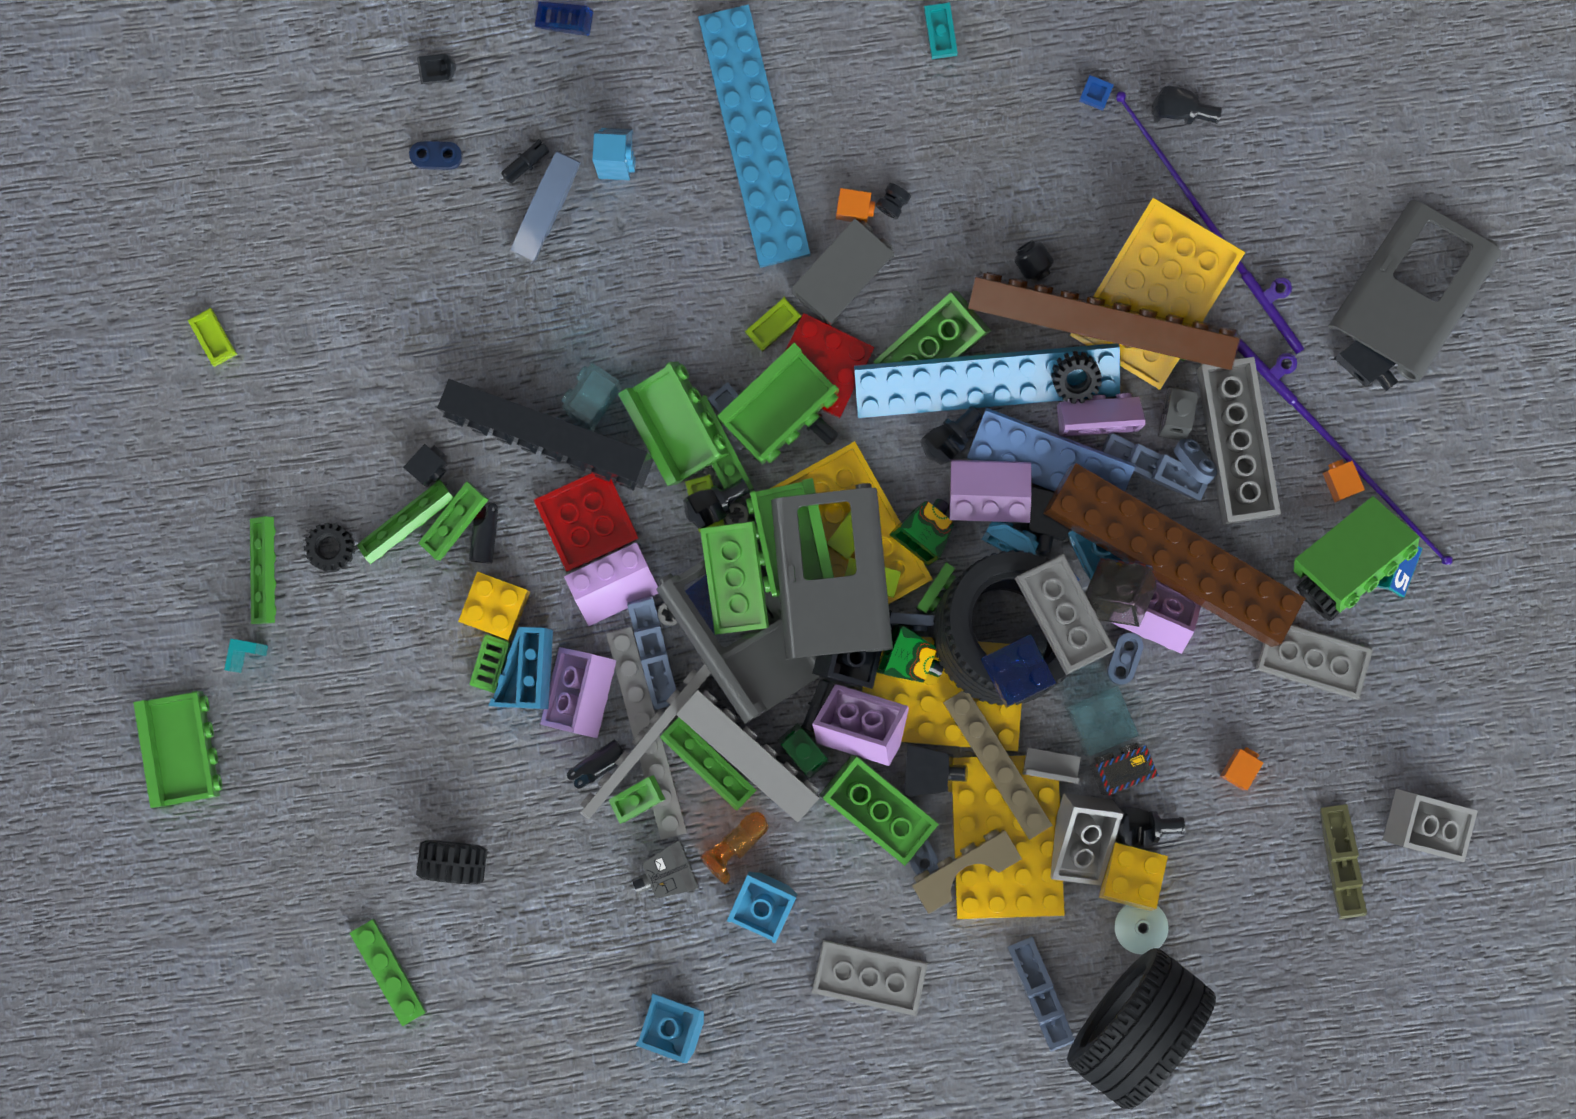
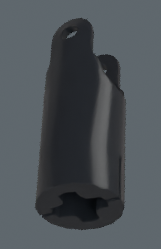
[469,503,498,564]
[567,739,624,789]

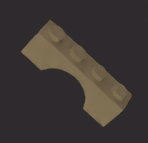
[911,828,1022,914]

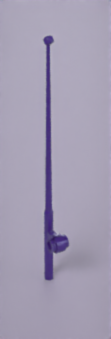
[1116,91,1305,355]
[1236,334,1453,565]

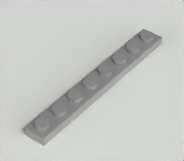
[606,627,687,840]
[580,659,711,819]

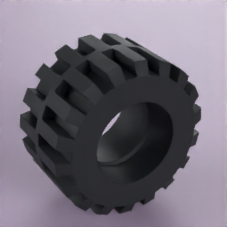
[416,840,488,885]

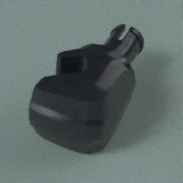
[1152,85,1222,125]
[920,406,982,465]
[683,478,750,529]
[1118,808,1185,847]

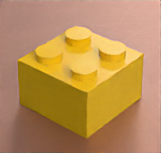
[458,572,530,641]
[1099,843,1168,911]

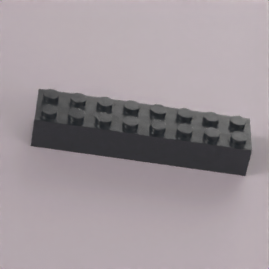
[437,379,654,491]

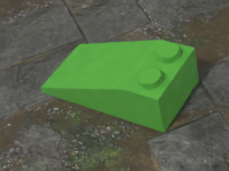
[873,291,991,364]
[819,755,939,866]

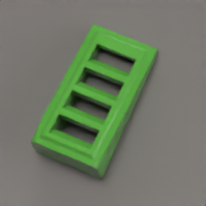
[469,634,512,693]

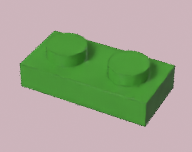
[916,562,956,614]
[609,775,666,824]

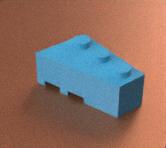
[592,128,636,180]
[488,627,553,709]

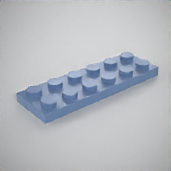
[967,408,1135,492]

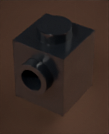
[403,444,448,488]

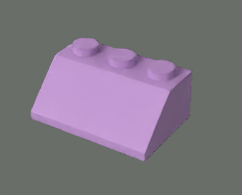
[1057,393,1145,437]
[949,460,1031,523]
[564,542,659,626]
[1108,568,1201,654]
[540,647,616,738]
[813,684,909,766]

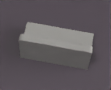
[1023,748,1081,784]

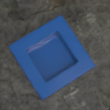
[1079,75,1114,111]

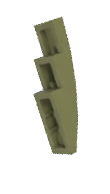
[1320,804,1367,919]

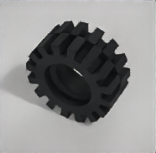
[1051,351,1102,404]
[304,523,355,572]
[1297,576,1340,621]

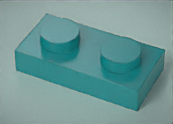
[924,2,958,59]

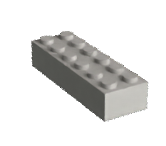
[1197,357,1281,525]
[676,690,819,822]

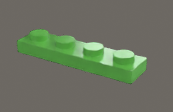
[700,395,754,491]
[357,480,454,564]
[250,516,276,624]
[660,717,756,811]
[350,919,427,1026]

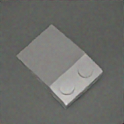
[1382,789,1478,862]
[1050,793,1123,886]

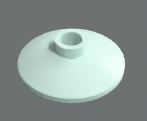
[1115,905,1168,954]

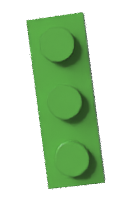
[418,481,489,561]

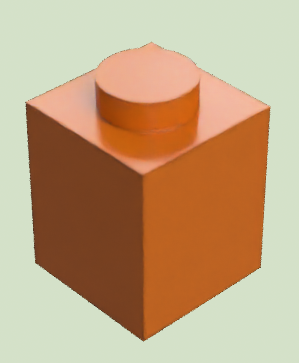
[836,188,875,223]
[1322,459,1365,502]
[1220,747,1263,790]

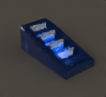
[534,1,593,36]

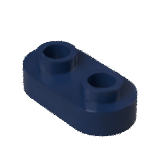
[409,141,463,170]

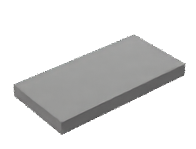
[1015,554,1115,675]
[1255,625,1373,700]
[812,939,928,1016]

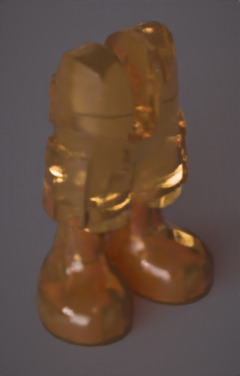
[700,812,769,885]

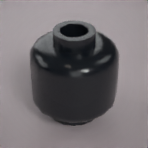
[1014,240,1054,281]

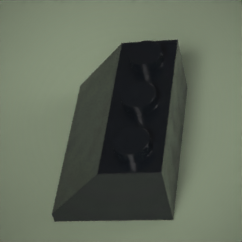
[812,610,892,689]

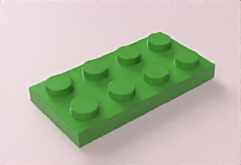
[700,521,769,635]

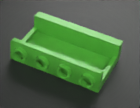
[717,343,839,465]
[618,361,728,486]
[746,478,834,597]
[1294,496,1419,612]
[133,691,222,808]

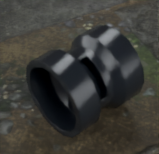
[876,183,911,219]

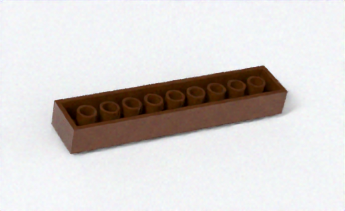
[968,272,1241,370]
[1043,463,1306,647]

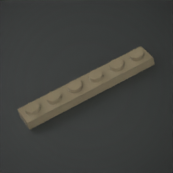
[943,691,1052,840]

